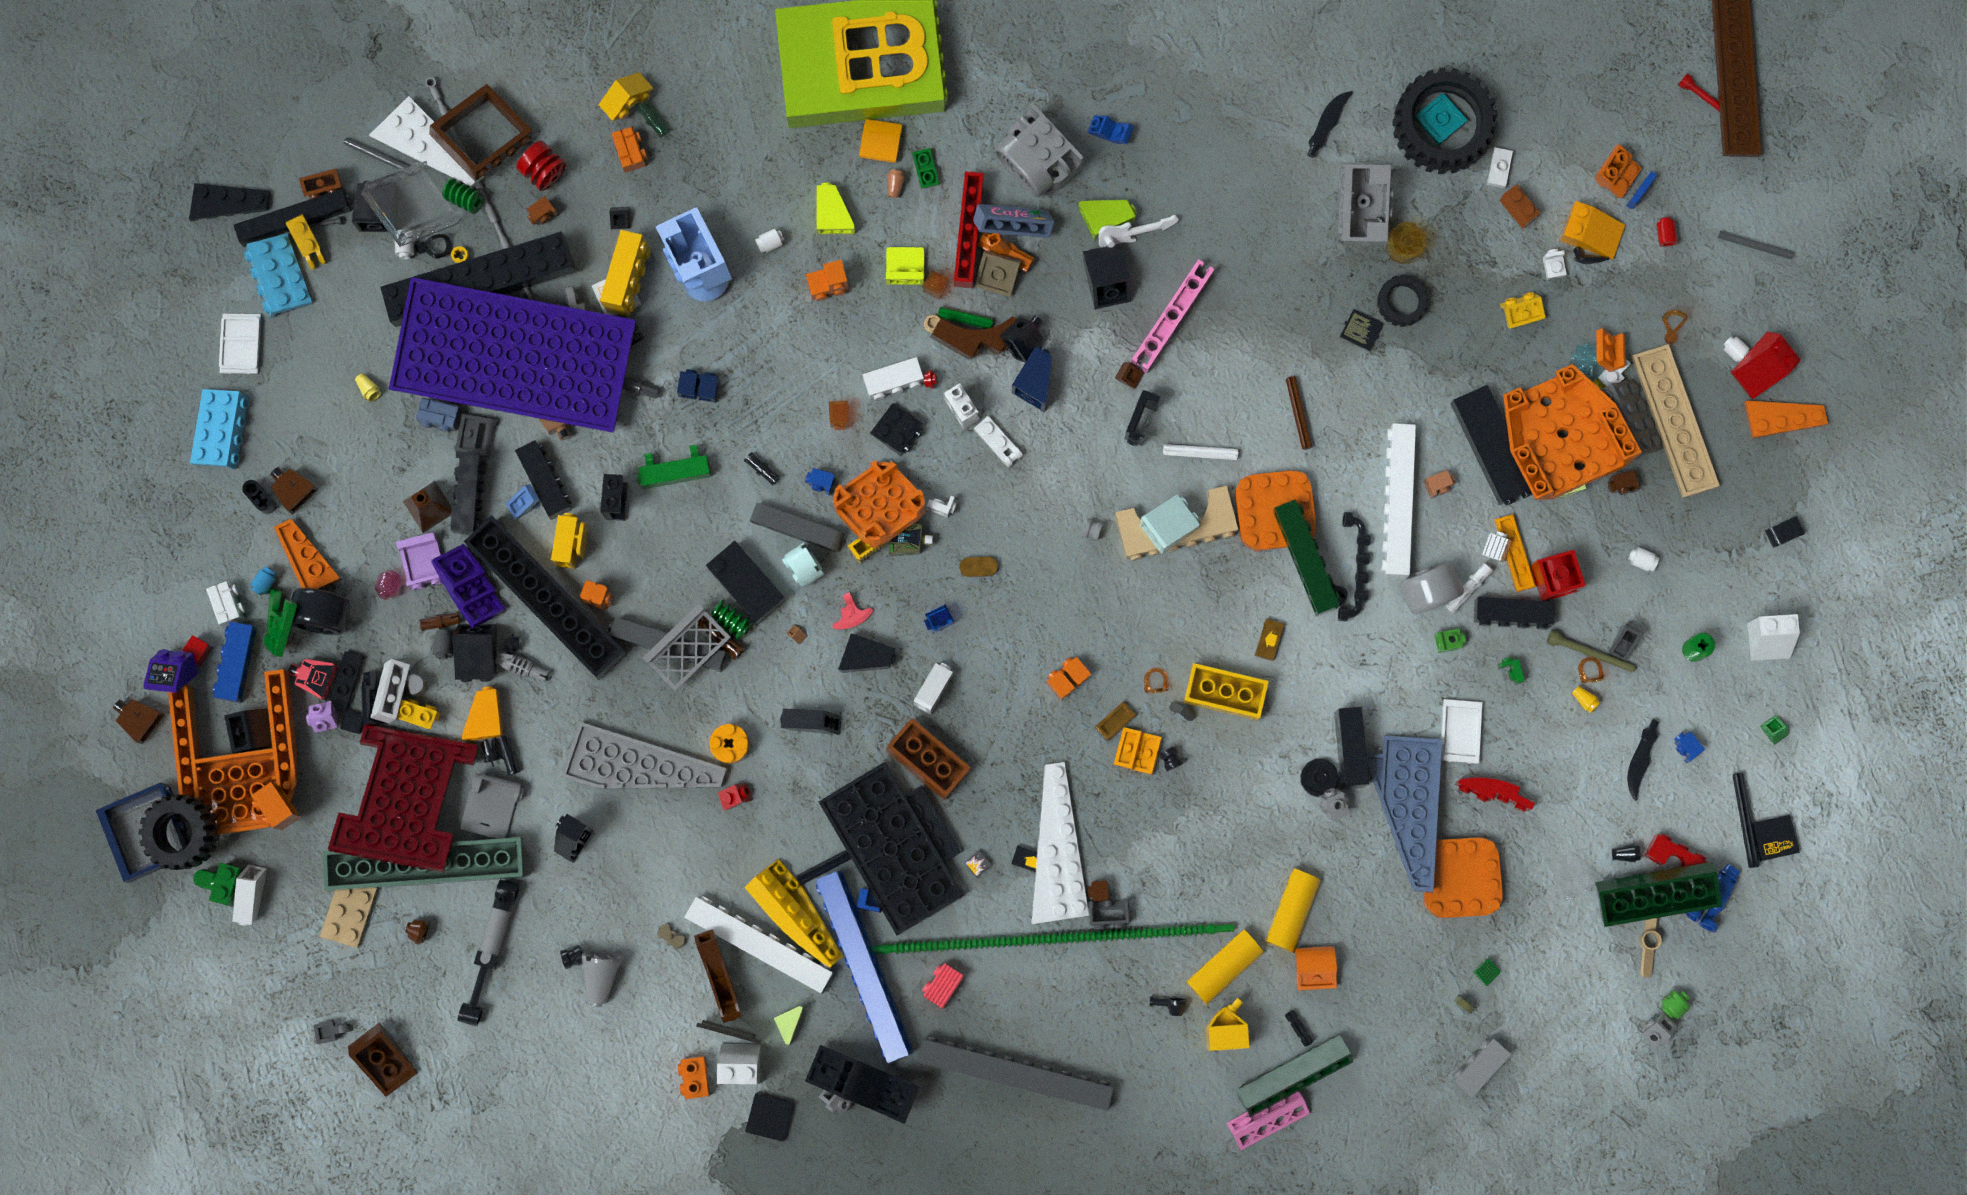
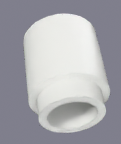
[755,228,784,253]
[394,230,414,260]
[1723,336,1750,362]
[1628,547,1659,572]

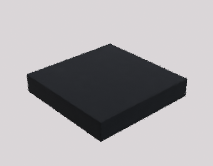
[745,1093,793,1142]

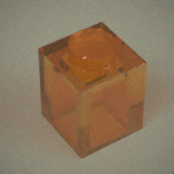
[923,270,949,300]
[829,401,849,430]

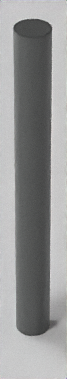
[343,137,414,175]
[1718,231,1793,259]

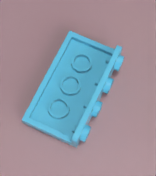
[244,233,312,318]
[190,389,249,469]

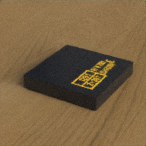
[1753,815,1800,861]

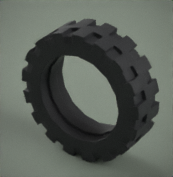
[1377,275,1429,327]

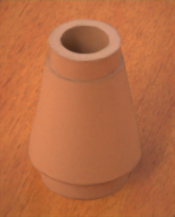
[887,170,906,198]

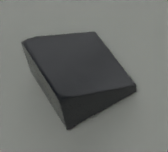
[609,207,630,229]

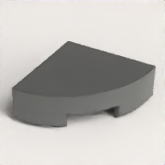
[1169,702,1195,722]

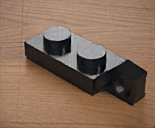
[361,671,384,725]

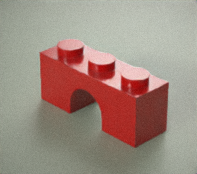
[1643,834,1709,867]

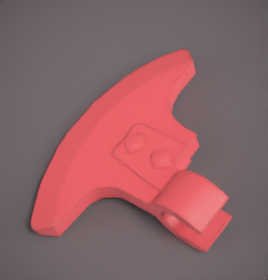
[832,592,873,629]

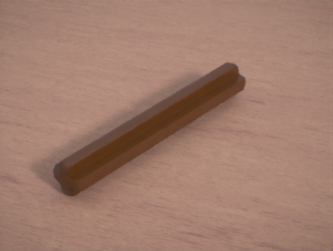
[1286,376,1312,450]

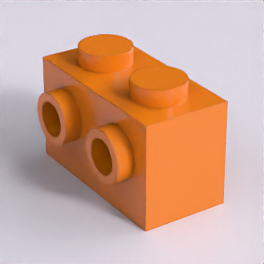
[678,1057,710,1099]

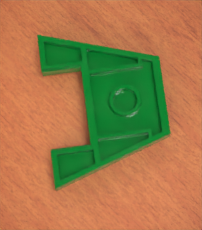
[264,588,297,657]

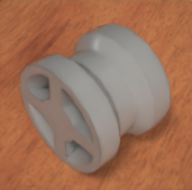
[1083,518,1103,541]

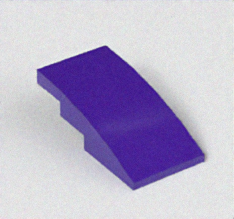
[431,544,505,628]

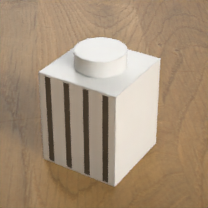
[1482,531,1512,562]

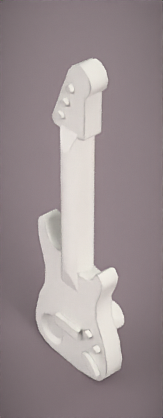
[1099,215,1178,248]

